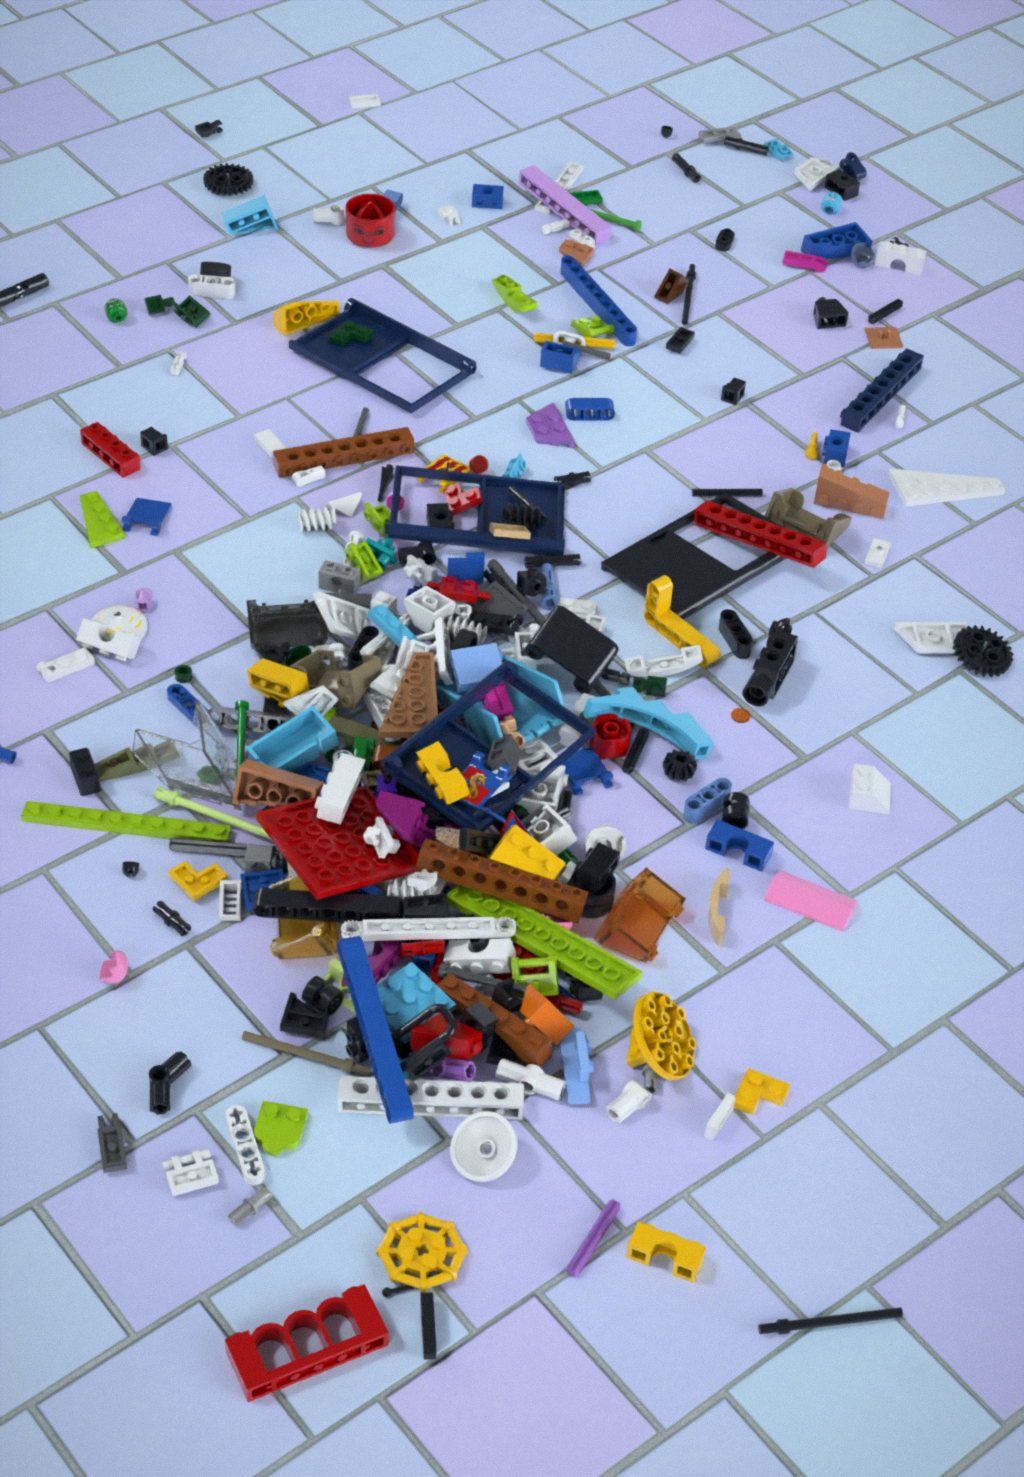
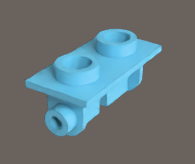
[501,453,526,479]

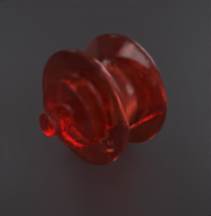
[469,455,489,474]

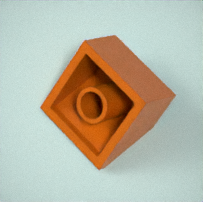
[520,984,575,1046]

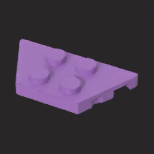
[526,403,575,448]

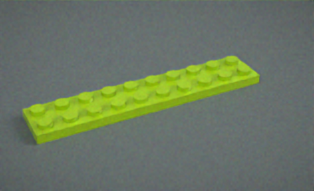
[447,885,643,1000]

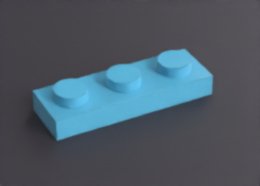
[367,604,420,648]

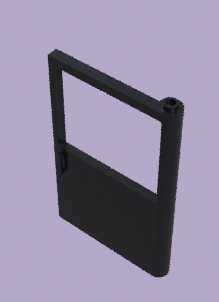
[601,493,787,620]

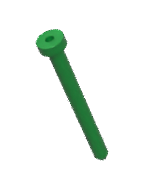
[235,700,249,778]

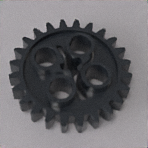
[203,163,253,196]
[952,625,1014,677]

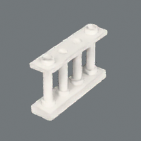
[416,617,453,686]

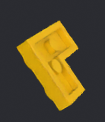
[168,861,228,901]
[734,1068,791,1115]

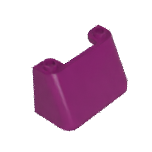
[376,790,462,848]

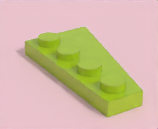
[80,490,125,549]

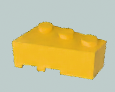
[247,658,310,716]
[487,824,566,880]

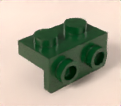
[172,295,211,328]

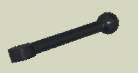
[382,1278,427,1297]

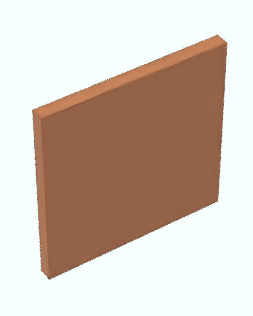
[864,327,903,349]

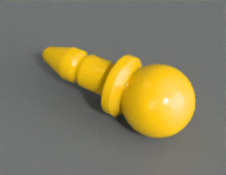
[805,431,819,460]

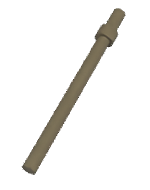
[242,1031,372,1076]

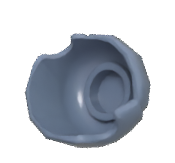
[851,242,875,268]

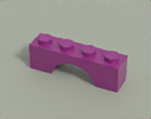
[342,940,408,986]

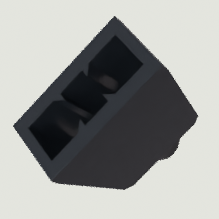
[813,297,849,329]

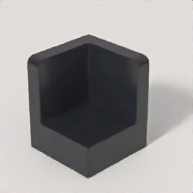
[491,977,522,1013]

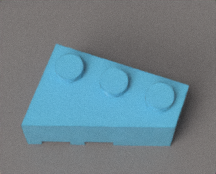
[221,195,279,235]

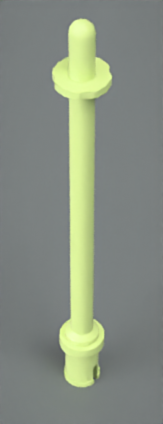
[153,786,270,839]

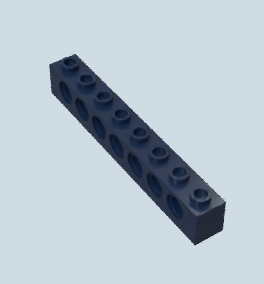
[840,348,924,433]

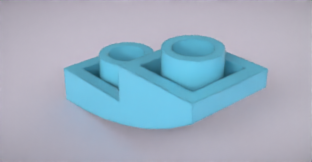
[764,139,793,160]

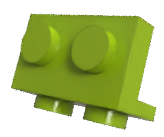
[363,502,399,537]
[345,541,383,582]

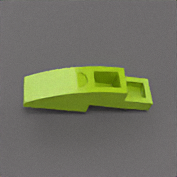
[492,275,538,313]

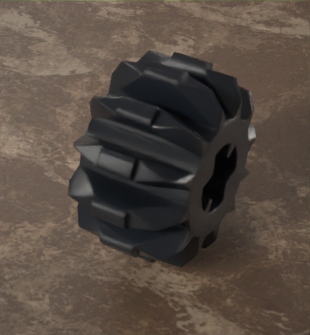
[663,749,697,782]

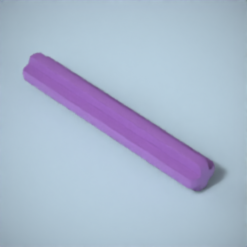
[566,1199,621,1277]

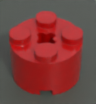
[590,713,631,760]

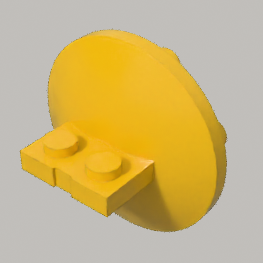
[626,991,697,1081]

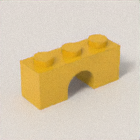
[416,741,470,805]
[626,1222,706,1283]

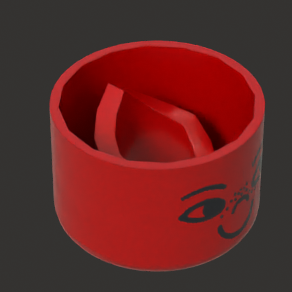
[345,194,395,247]

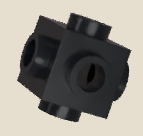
[516,568,547,597]

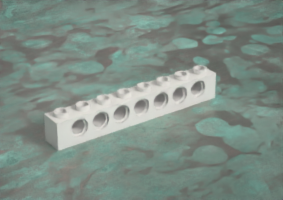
[338,1076,524,1120]

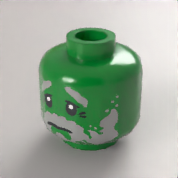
[104,298,128,323]

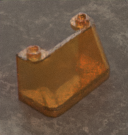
[594,867,686,963]

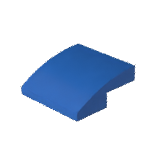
[447,552,485,585]

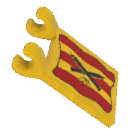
[416,454,472,493]

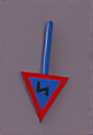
[480,805,532,837]

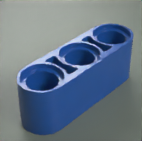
[565,398,615,421]

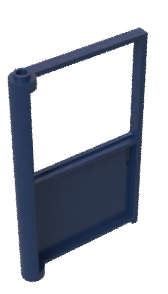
[289,298,477,413]
[385,465,565,556]
[382,661,596,832]

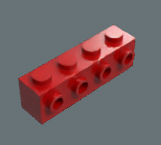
[80,421,141,478]

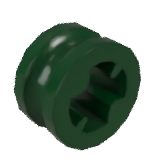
[174,665,192,683]

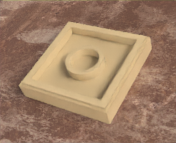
[489,523,531,539]

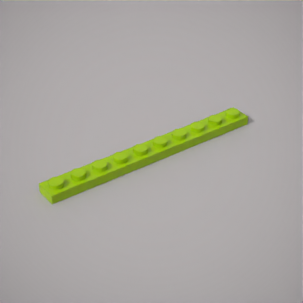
[21,801,231,842]

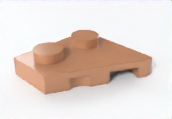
[559,239,594,267]

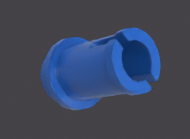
[0,744,17,764]

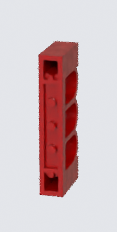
[225,1284,389,1402]

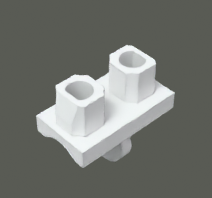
[403,555,438,586]
[363,817,401,858]

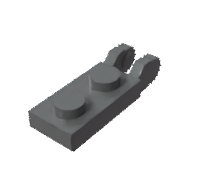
[97,1113,127,1173]

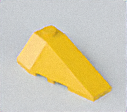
[273,300,340,336]

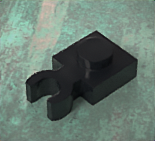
[258,642,290,664]

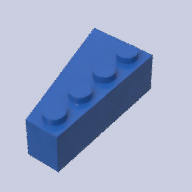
[800,222,873,259]

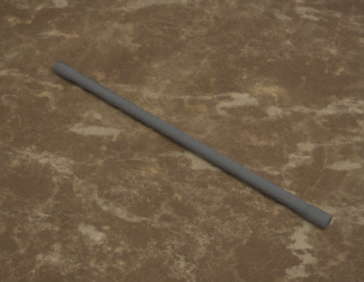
[487,559,636,729]

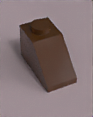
[654,268,689,304]

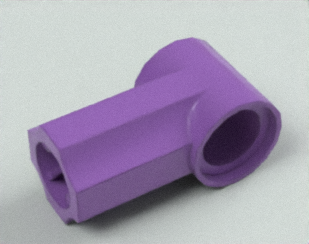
[429,1057,476,1081]

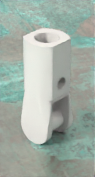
[292,466,326,487]

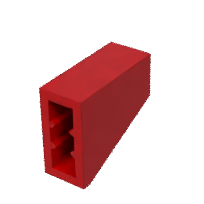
[410,1013,482,1060]

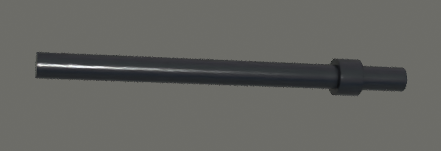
[682,264,696,325]
[758,1307,903,1335]

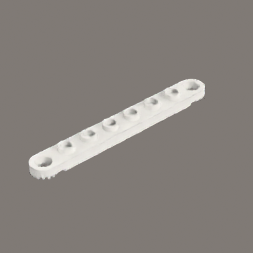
[341,917,516,941]

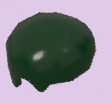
[284,645,312,667]

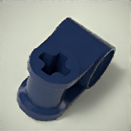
[839,152,867,181]

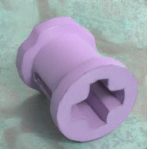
[134,588,152,613]

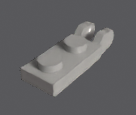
[698,127,741,144]

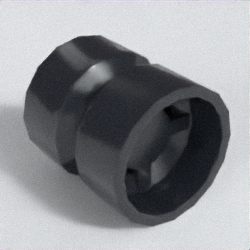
[722,792,750,829]
[302,976,344,1016]

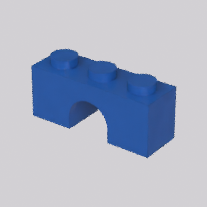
[705,819,774,872]

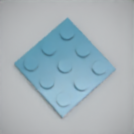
[376,962,456,1044]

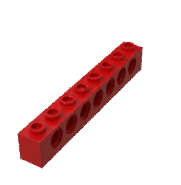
[694,500,826,568]

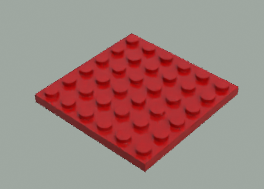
[256,785,420,900]

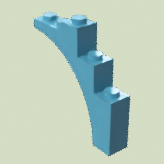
[583,687,714,759]

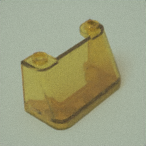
[268,874,338,959]

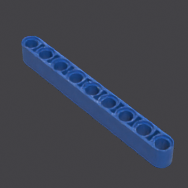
[560,256,637,346]
[337,936,414,1124]

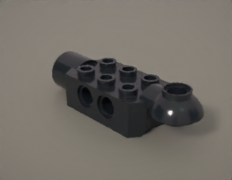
[742,618,798,707]

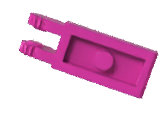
[782,250,828,273]

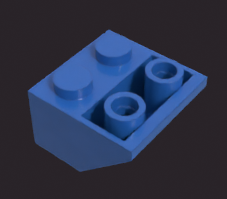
[540,341,581,374]

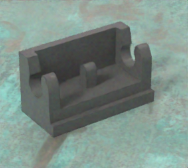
[486,734,522,775]

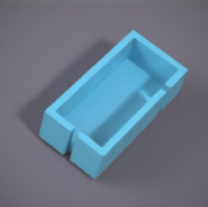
[246,705,338,773]

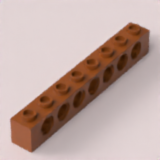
[273,427,414,478]
[415,838,589,924]

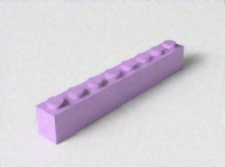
[518,165,612,245]

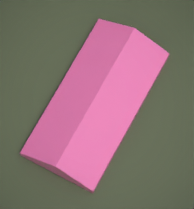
[764,870,858,932]

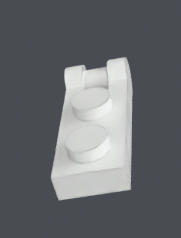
[36,647,95,682]

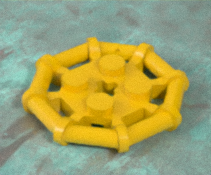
[376,1211,468,1292]

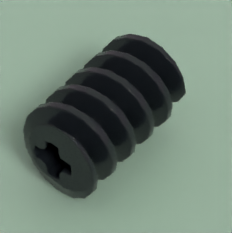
[502,502,541,529]

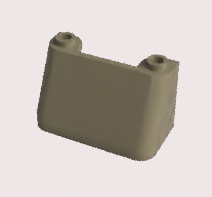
[765,488,853,549]

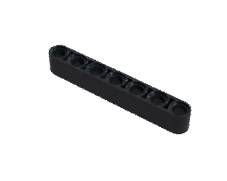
[253,888,404,922]

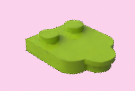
[254,1101,308,1156]

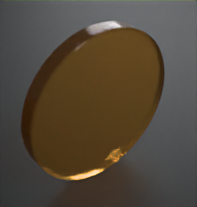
[731,708,751,723]

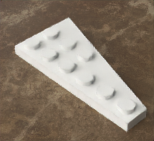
[888,468,1005,507]

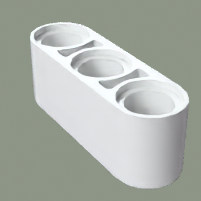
[188,274,236,299]

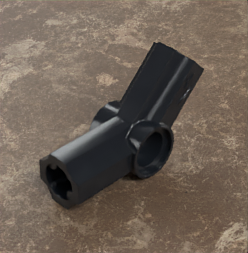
[149,1051,191,1115]

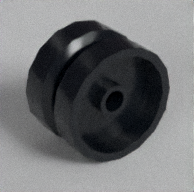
[569,871,616,918]

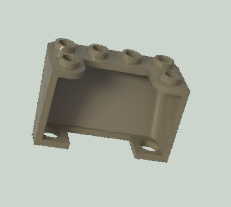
[289,650,382,709]

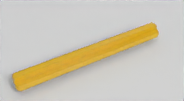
[534,333,615,349]

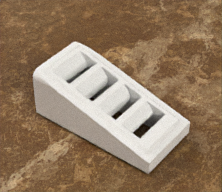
[219,880,241,921]

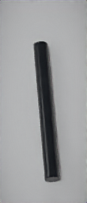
[692,489,763,496]

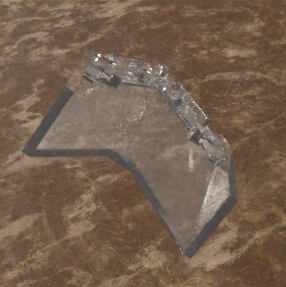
[132,700,242,811]

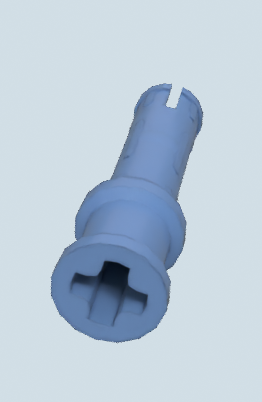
[541,563,558,609]

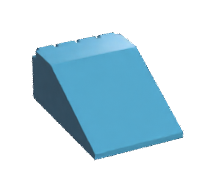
[436,654,565,746]

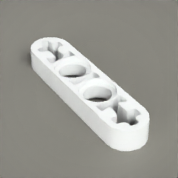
[226,1105,265,1186]

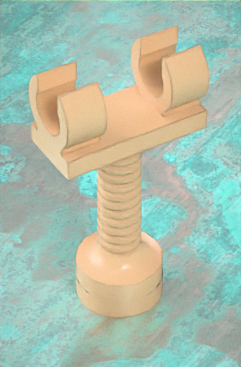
[499,715,525,748]

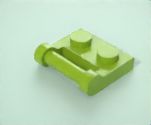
[571,315,615,338]
[511,955,559,998]

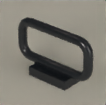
[391,1004,457,1081]

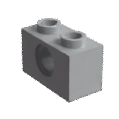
[318,560,360,594]

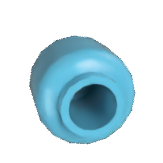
[821,192,842,215]

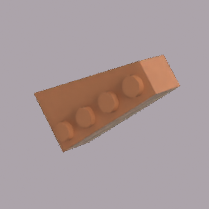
[814,464,890,519]
[232,759,324,807]

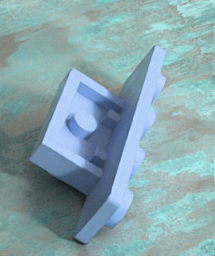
[560,1027,593,1104]

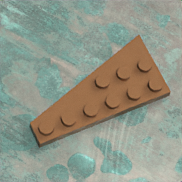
[378,652,438,738]

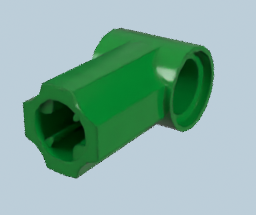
[353,736,375,772]

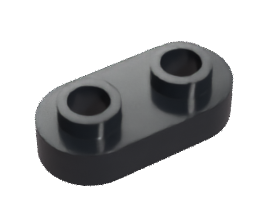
[715,228,735,251]

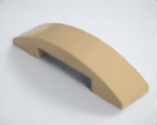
[708,868,730,946]

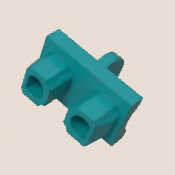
[366,537,398,569]

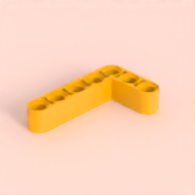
[644,575,721,668]

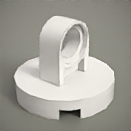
[584,824,626,859]

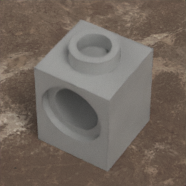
[245,844,277,873]

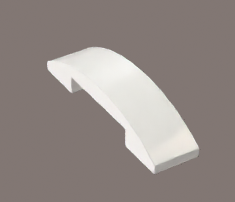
[624,645,703,677]

